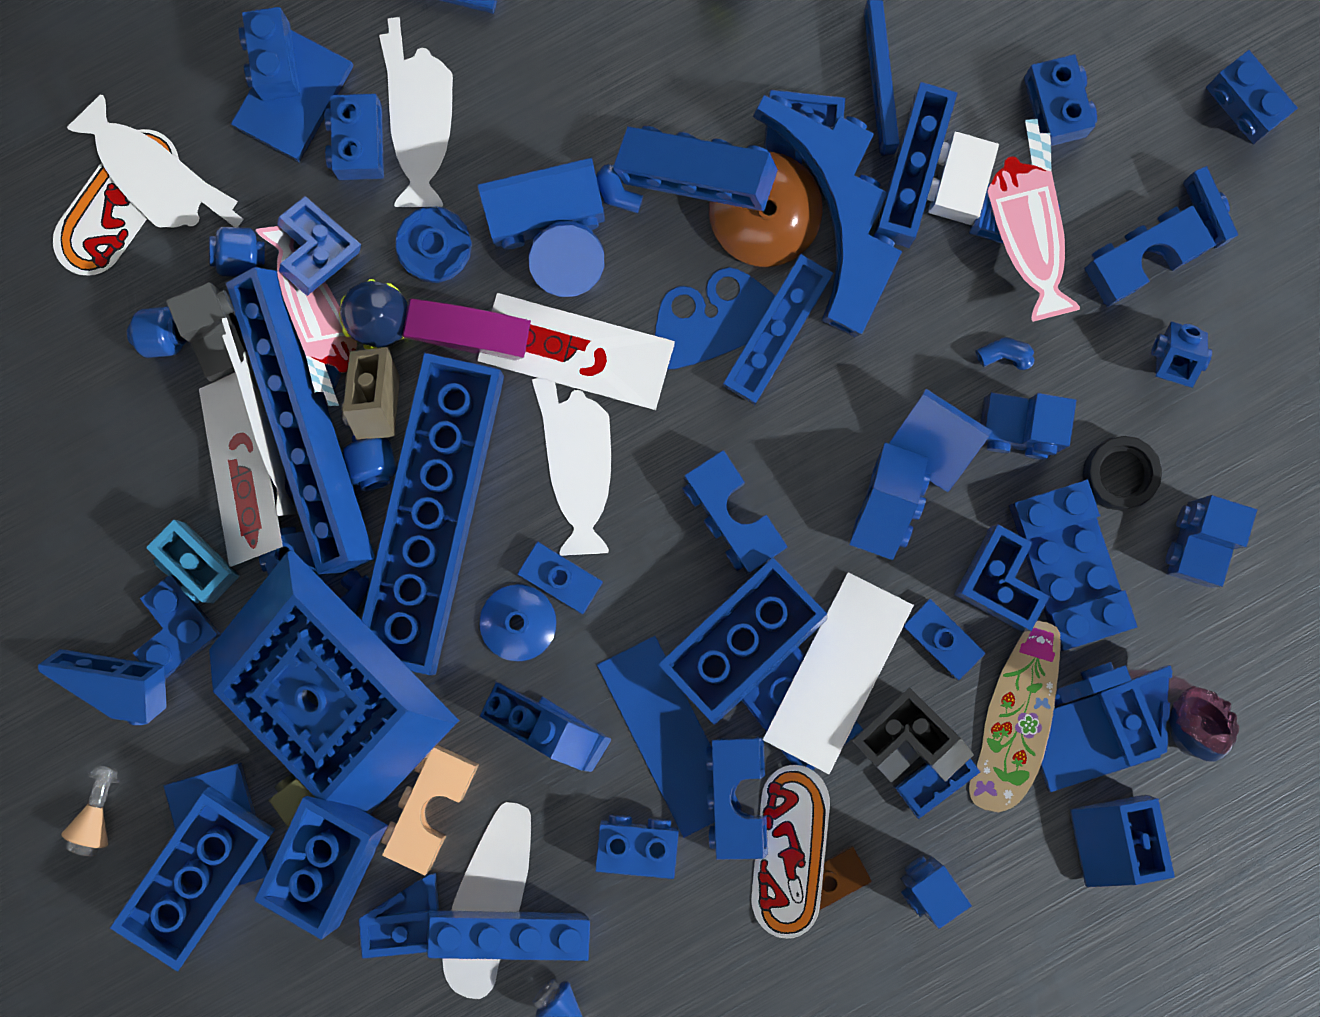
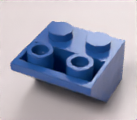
[1070,795,1175,887]

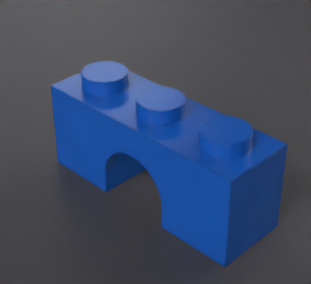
[1084,205,1216,307]
[682,450,788,574]
[706,737,768,860]

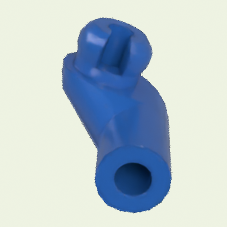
[596,164,643,214]
[975,337,1035,370]

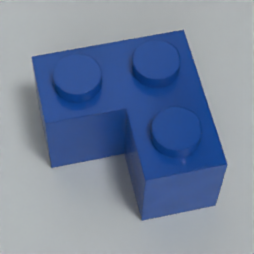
[980,392,1077,459]
[849,442,931,560]
[1166,495,1258,588]
[954,524,1050,632]

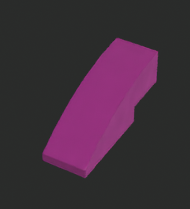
[402,299,531,361]

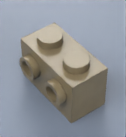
[342,347,400,440]

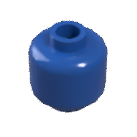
[209,227,265,277]
[127,307,187,358]
[342,436,397,491]

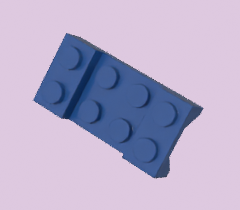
[1009,480,1138,651]

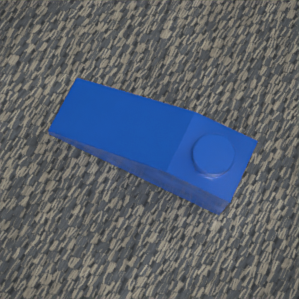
[38,649,167,725]

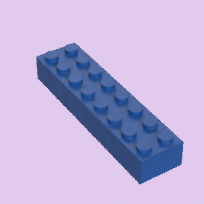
[362,353,504,675]

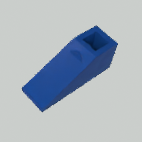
[479,682,599,770]

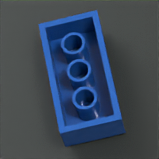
[658,557,828,725]
[110,786,275,972]

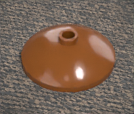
[709,152,822,267]

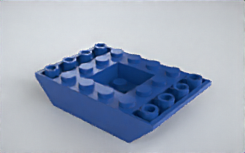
[209,550,460,815]

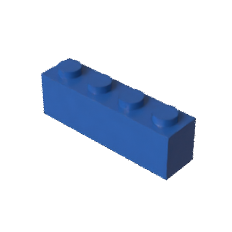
[874,82,958,248]
[613,126,778,211]
[426,910,590,961]

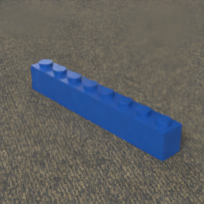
[226,267,376,574]

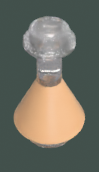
[61,765,120,856]

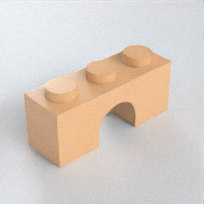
[381,745,479,875]

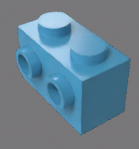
[146,520,240,604]

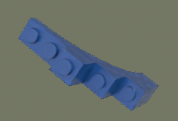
[752,95,902,337]

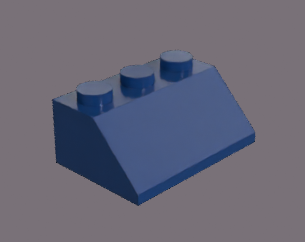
[478,158,605,250]
[254,796,388,940]

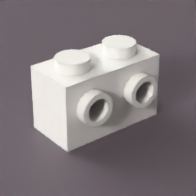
[927,131,999,225]

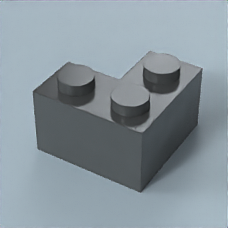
[166,282,247,383]
[853,687,974,783]

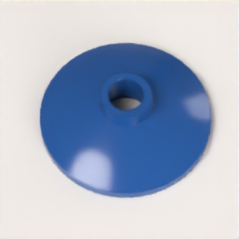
[480,584,556,661]

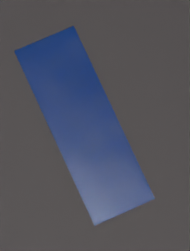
[597,636,742,838]

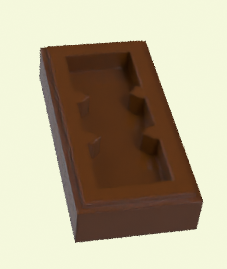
[819,846,872,910]

